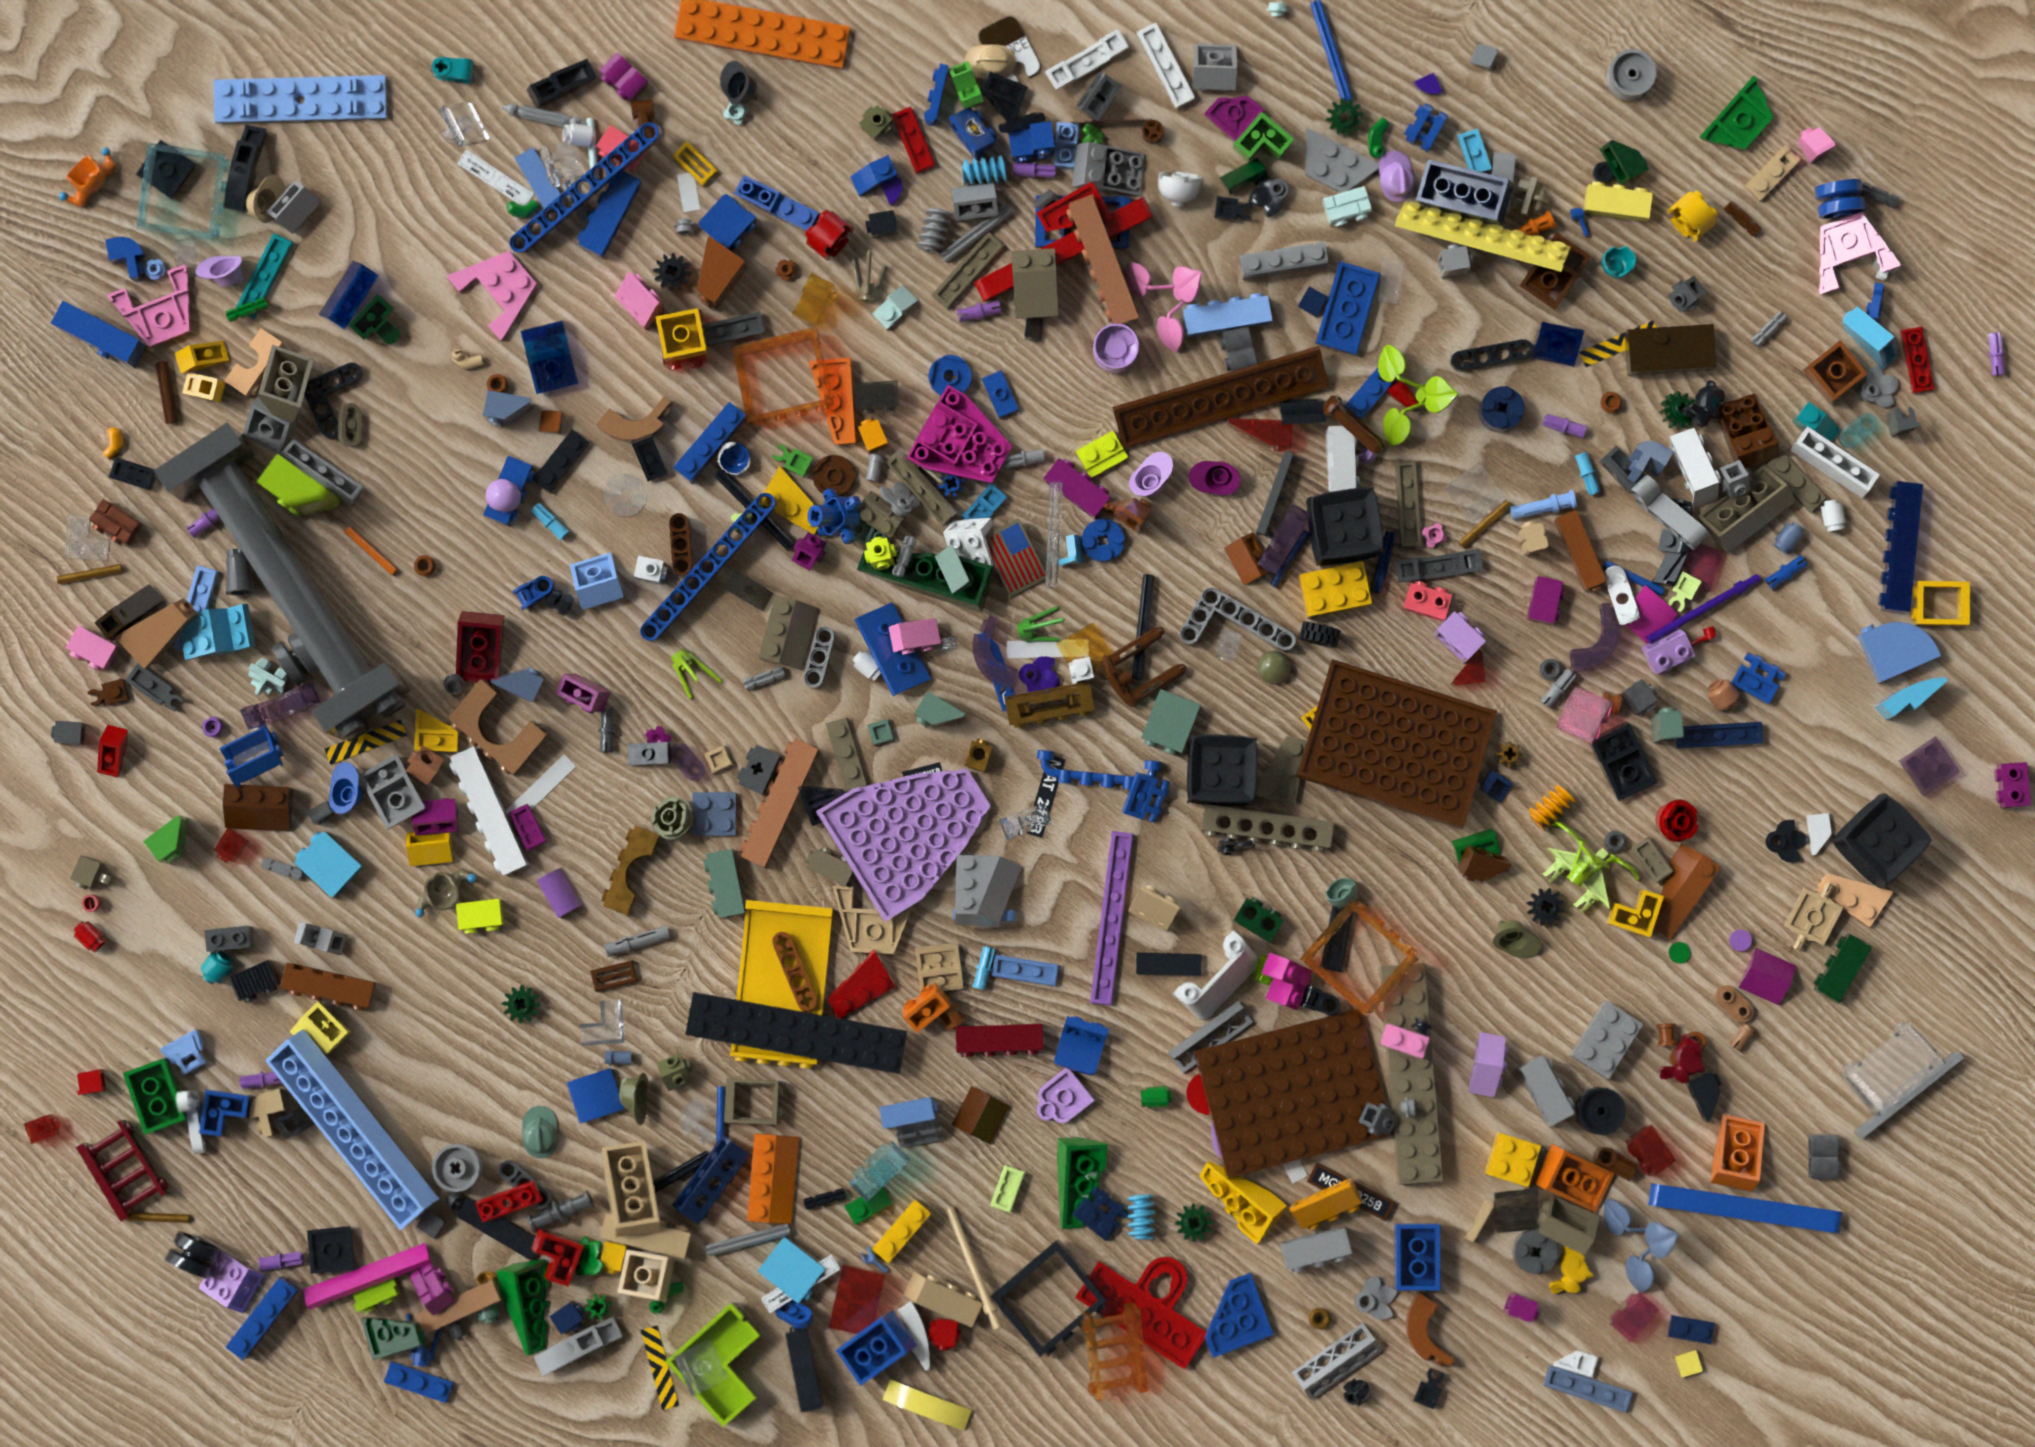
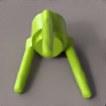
[671,649,722,699]

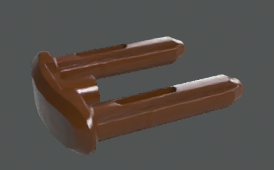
[1322,395,1384,454]
[1102,627,1187,708]

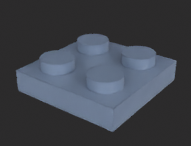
[692,792,736,836]

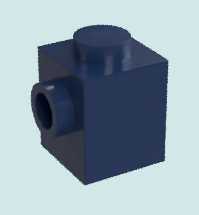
[549,1300,585,1334]

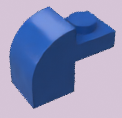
[105,237,147,282]

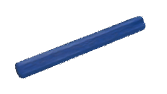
[1310,0,1353,102]

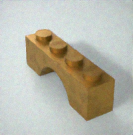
[601,826,660,916]

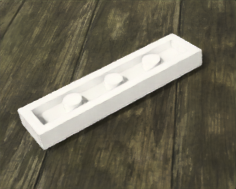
[1137,22,1195,109]

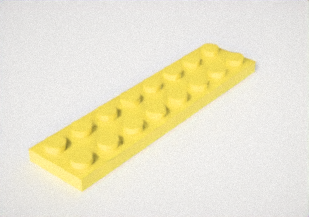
[1395,201,1570,272]

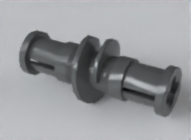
[527,1190,595,1233]

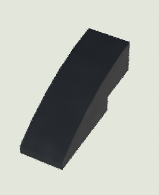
[527,58,597,108]

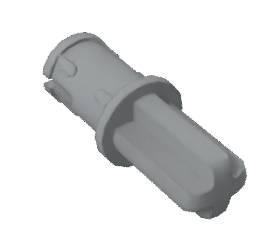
[1002,449,1045,468]
[1540,669,1576,709]

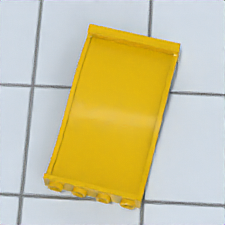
[730,900,833,1068]

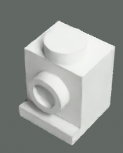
[1068,657,1094,684]

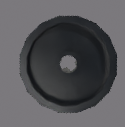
[1574,1087,1626,1135]
[165,1231,222,1279]

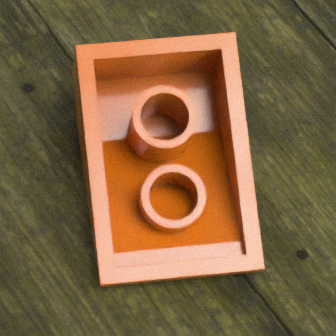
[1710,1114,1765,1192]
[1533,1144,1615,1212]

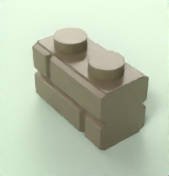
[858,491,907,538]

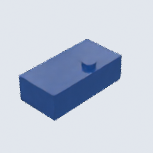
[51,301,147,368]

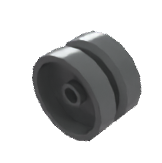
[271,632,320,686]

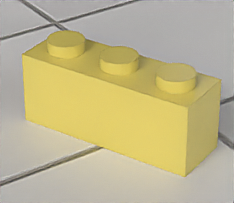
[1583,182,1653,222]

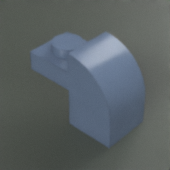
[1627,441,1674,483]

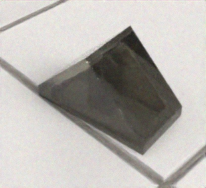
[274,1106,315,1140]

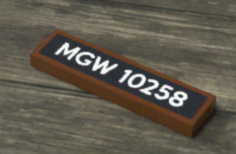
[1307,1162,1394,1221]

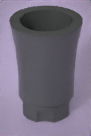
[226,548,256,596]

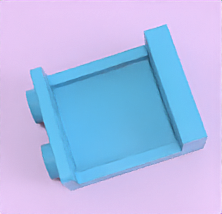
[294,831,364,898]
[757,1236,825,1303]

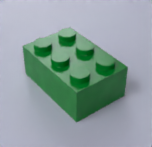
[123,1058,187,1135]

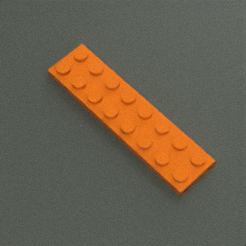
[674,0,850,70]

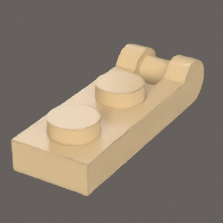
[1744,144,1802,202]

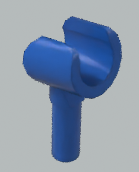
[1570,208,1590,236]

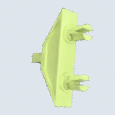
[1542,848,1610,914]

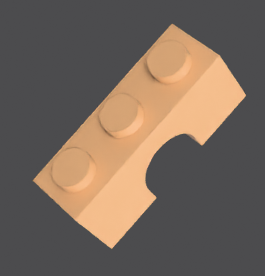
[225,328,285,398]

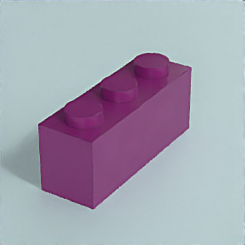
[1043,458,1110,520]

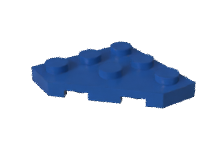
[1204,1273,1273,1358]

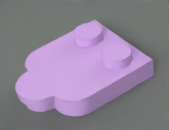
[1037,1068,1095,1123]

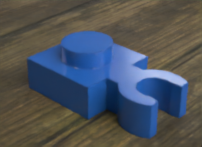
[1866,283,1885,323]

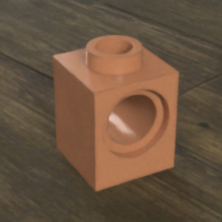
[406,745,444,785]

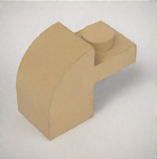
[250,1089,287,1137]

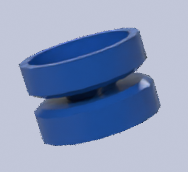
[1814,179,1867,219]

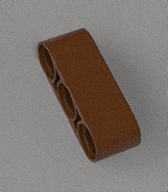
[669,513,693,577]

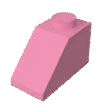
[1797,127,1836,163]

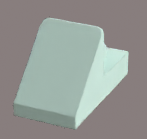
[872,285,918,330]

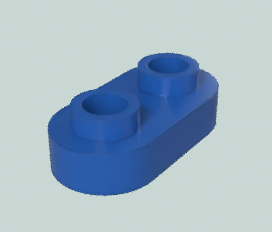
[775,1299,813,1329]

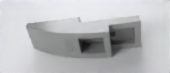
[534,1317,623,1377]

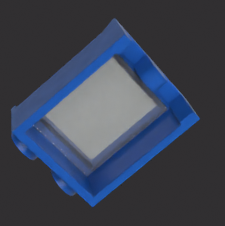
[219,726,284,788]

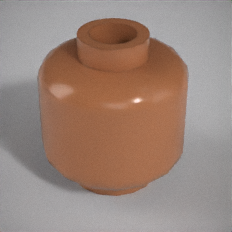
[1707,679,1739,711]

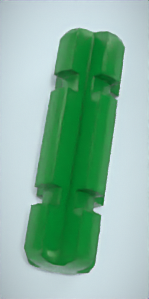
[226,297,268,322]

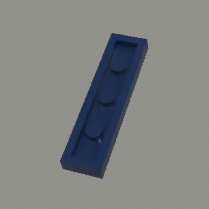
[1675,722,1763,749]

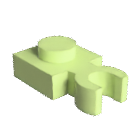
[1668,571,1702,612]

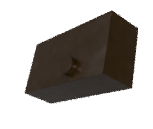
[1624,324,1717,376]

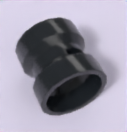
[545,588,575,617]

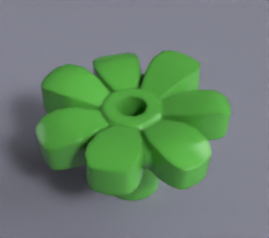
[1082,122,1105,145]

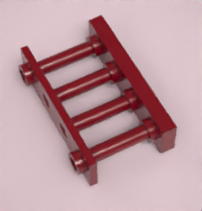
[75,1120,169,1222]

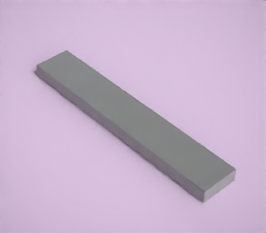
[1854,1052,1964,1139]

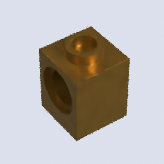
[964,738,993,773]

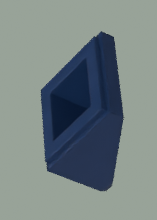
[1297,286,1327,317]

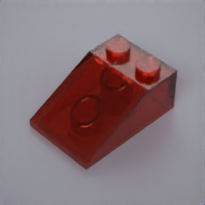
[829,1264,886,1334]

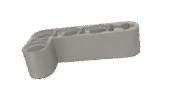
[1631,474,1710,550]

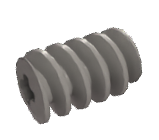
[916,208,953,255]

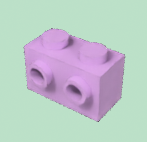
[1641,628,1695,675]

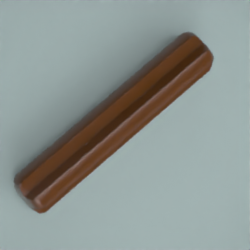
[155,361,178,424]

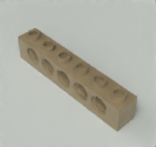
[1201,804,1334,852]

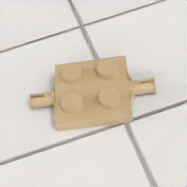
[1784,882,1843,951]

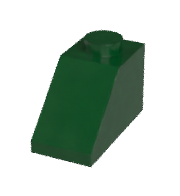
[1599,140,1649,185]

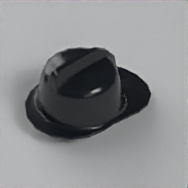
[720,61,758,104]

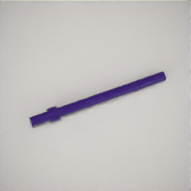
[1646,574,1761,644]

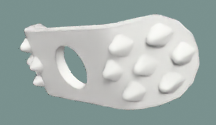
[1604,566,1640,625]

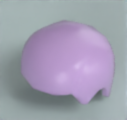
[485,479,521,513]

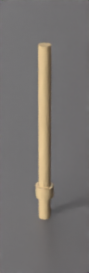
[946,1207,1002,1331]

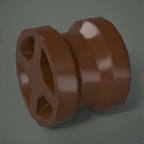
[1142,120,1164,144]

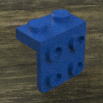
[698,194,757,251]
[1054,1016,1109,1076]

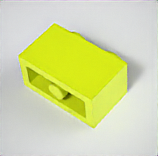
[456,899,504,934]

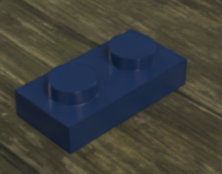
[1667,1315,1715,1344]

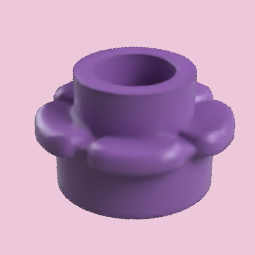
[202,716,224,738]

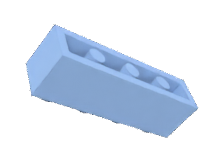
[1182,293,1272,338]

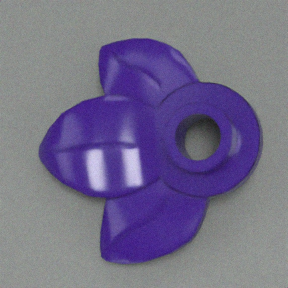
[1019,656,1060,692]

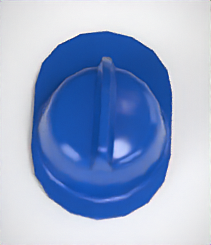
[329,762,363,814]

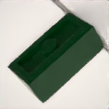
[1220,158,1268,195]

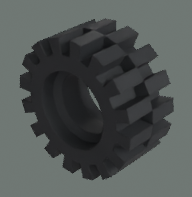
[1299,621,1341,648]

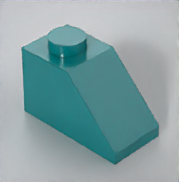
[1792,402,1840,442]

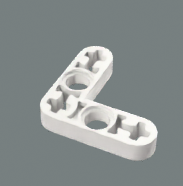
[176,1090,206,1154]

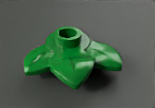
[574,1236,604,1277]

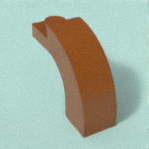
[1406,1292,1454,1367]

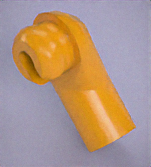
[103,427,124,460]

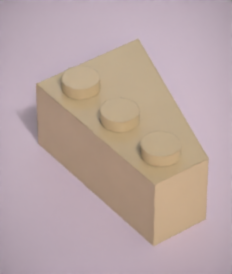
[904,1271,983,1327]

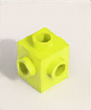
[864,537,897,570]

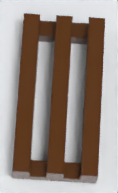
[590,960,638,992]

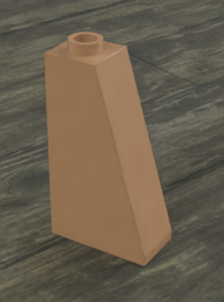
[115,598,198,669]

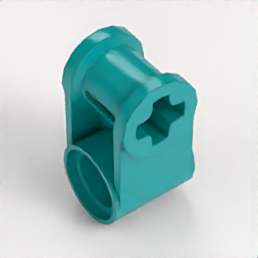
[432,57,474,84]

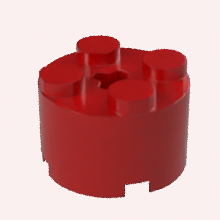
[805,209,854,261]

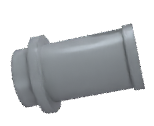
[865,454,884,482]

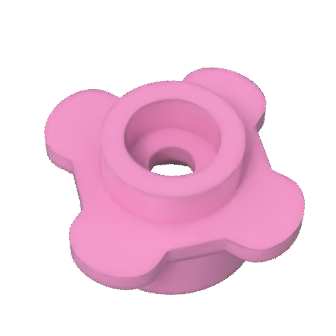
[1422,523,1447,548]

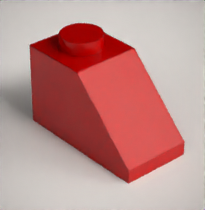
[97,724,128,778]

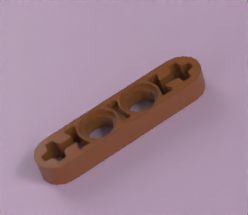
[772,932,817,1012]

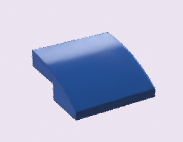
[566,1068,624,1124]

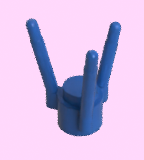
[406,1313,443,1366]

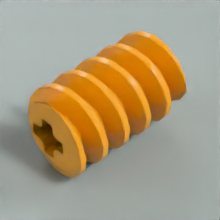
[1528,785,1577,832]

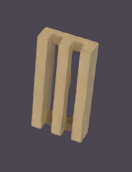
[1464,1200,1495,1242]

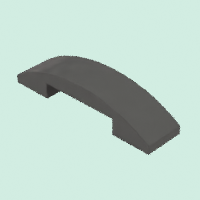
[1395,549,1483,583]

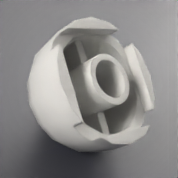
[1158,171,1202,206]

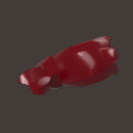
[1659,1034,1705,1084]

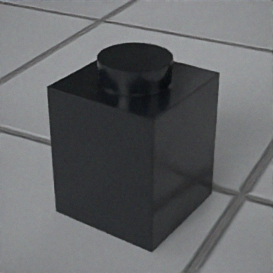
[865,210,898,239]

